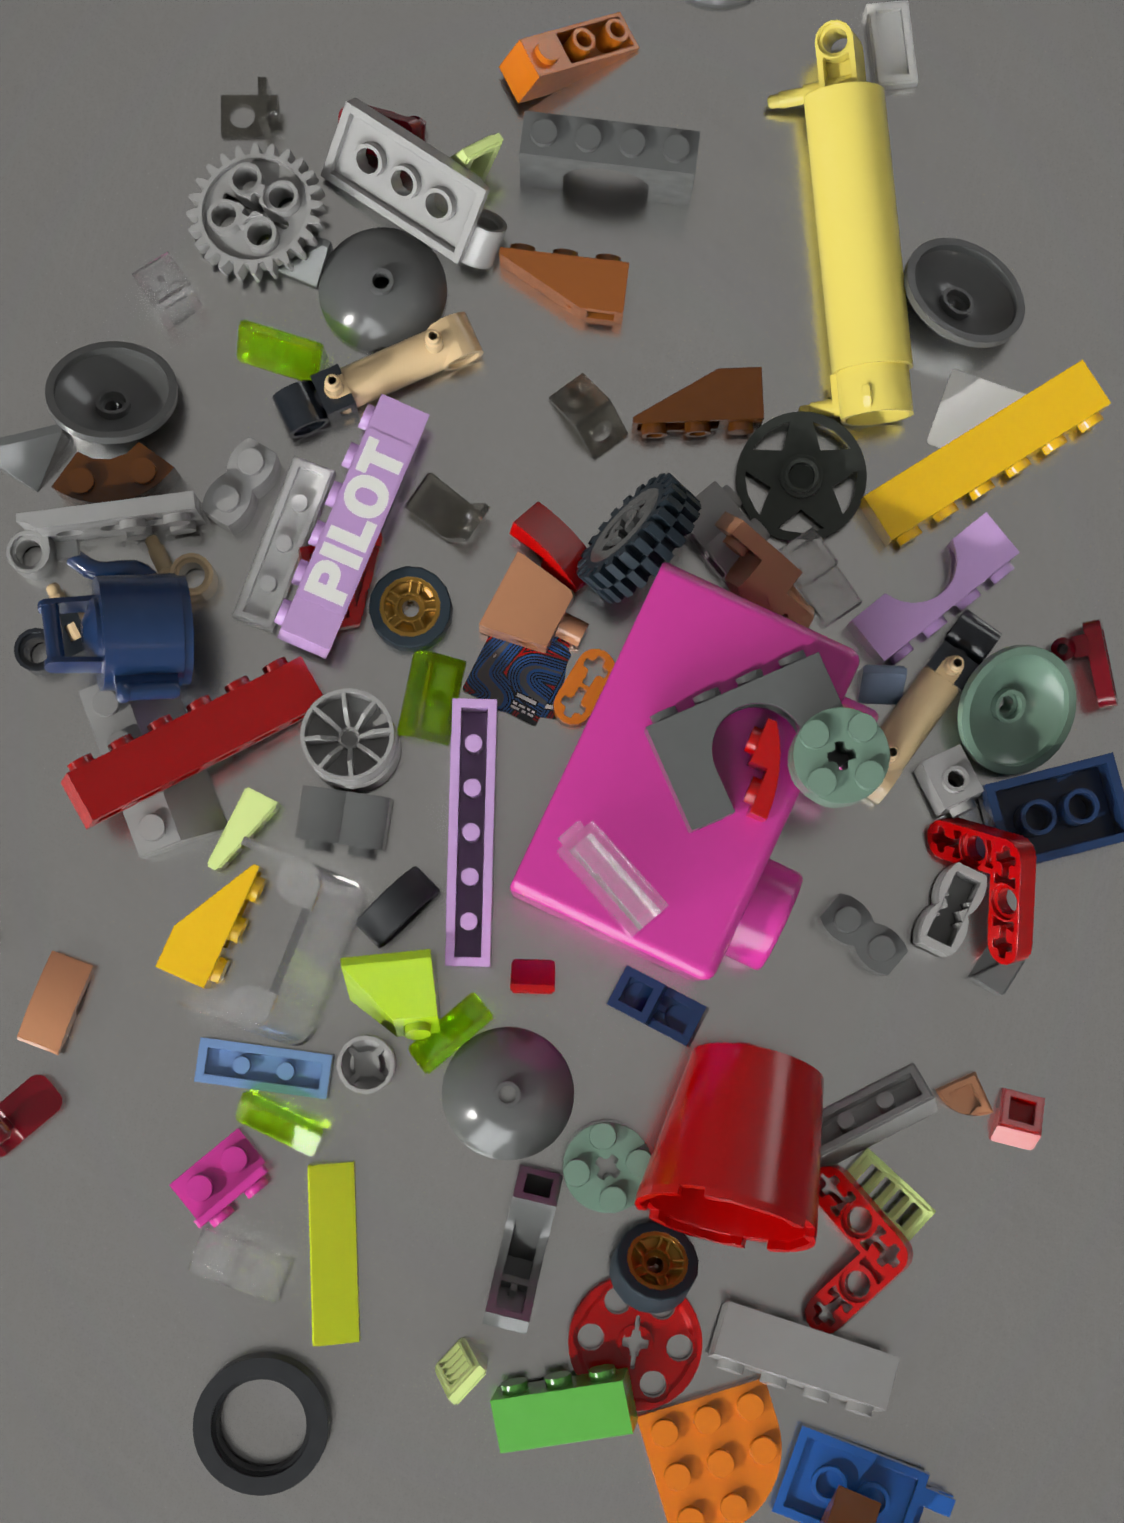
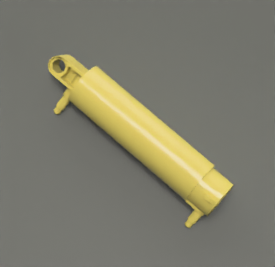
[767,20,914,426]

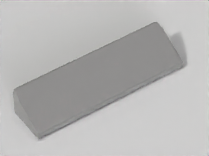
[820,1063,938,1168]

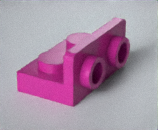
[169,1127,273,1229]

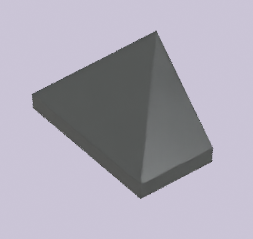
[0,424,70,492]

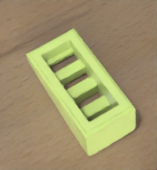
[450,133,504,182]
[207,787,281,872]
[837,1147,936,1241]
[435,1337,488,1405]

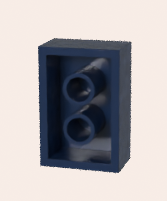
[978,752,1124,864]

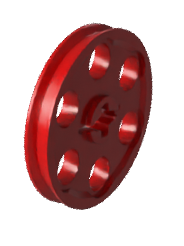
[568,1278,702,1411]

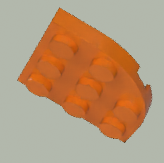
[637,1376,782,1523]

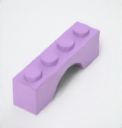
[846,512,1020,665]

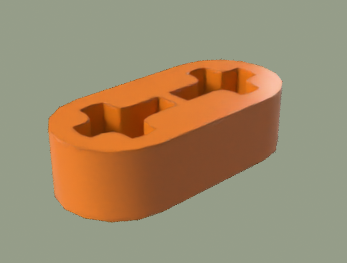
[553,649,615,727]

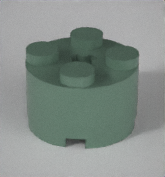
[788,707,890,808]
[562,1120,651,1213]

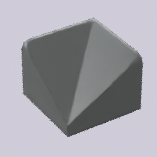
[967,945,1025,995]

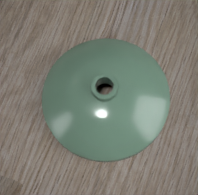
[957,644,1077,775]

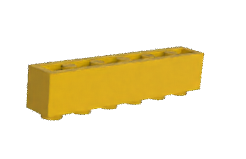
[859,359,1111,547]

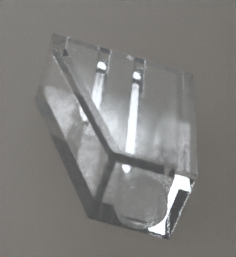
[557,820,669,939]

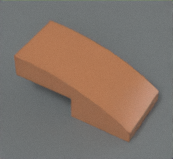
[17,950,94,1055]

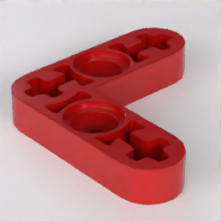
[927,817,1037,965]
[805,1165,913,1334]

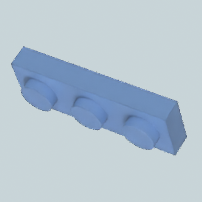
[194,1037,334,1099]

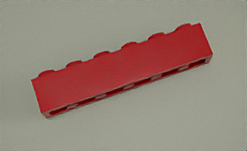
[61,656,323,829]

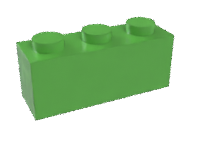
[490,1364,638,1454]

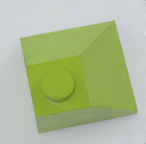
[340,949,441,1040]

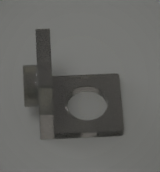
[221,77,280,139]
[549,373,628,459]
[404,473,490,542]

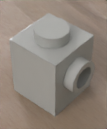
[913,744,984,818]

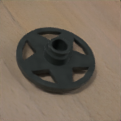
[736,411,867,542]

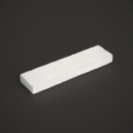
[232,456,336,634]

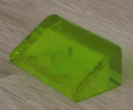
[236,319,327,381]
[397,651,466,746]
[408,993,494,1074]
[235,1089,327,1156]

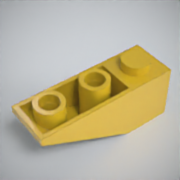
[155,864,267,989]

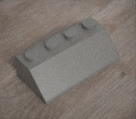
[78,684,227,859]

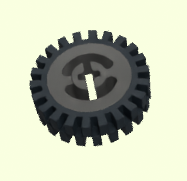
[577,473,701,604]

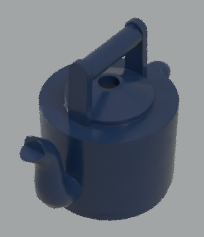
[37,551,194,703]

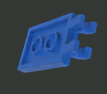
[772,1423,956,1523]

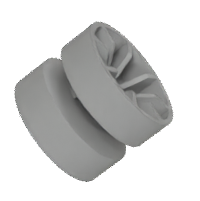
[300,688,401,793]

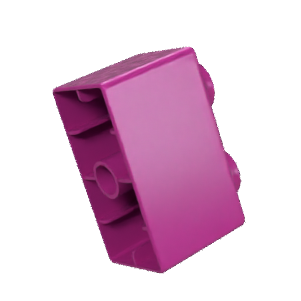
[510,562,879,981]

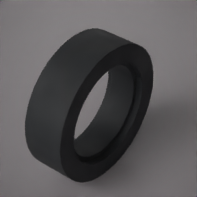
[193,1352,332,1496]

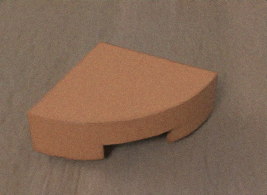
[933,1071,993,1116]

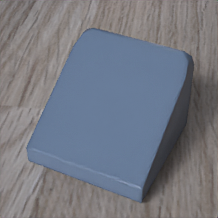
[857,665,907,705]

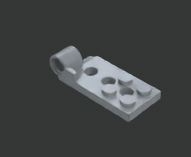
[320,97,507,269]
[6,491,207,581]

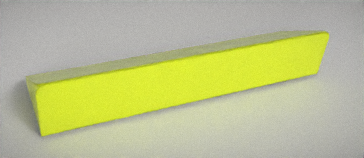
[308,1162,360,1346]

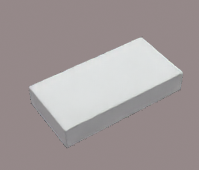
[864,0,919,90]

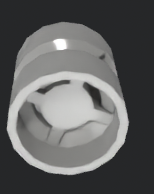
[336,1034,398,1094]

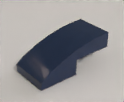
[607,965,709,1047]

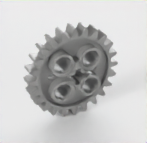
[186,142,327,282]

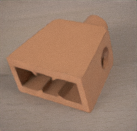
[479,552,590,653]

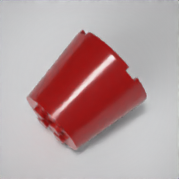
[635,1042,824,1252]

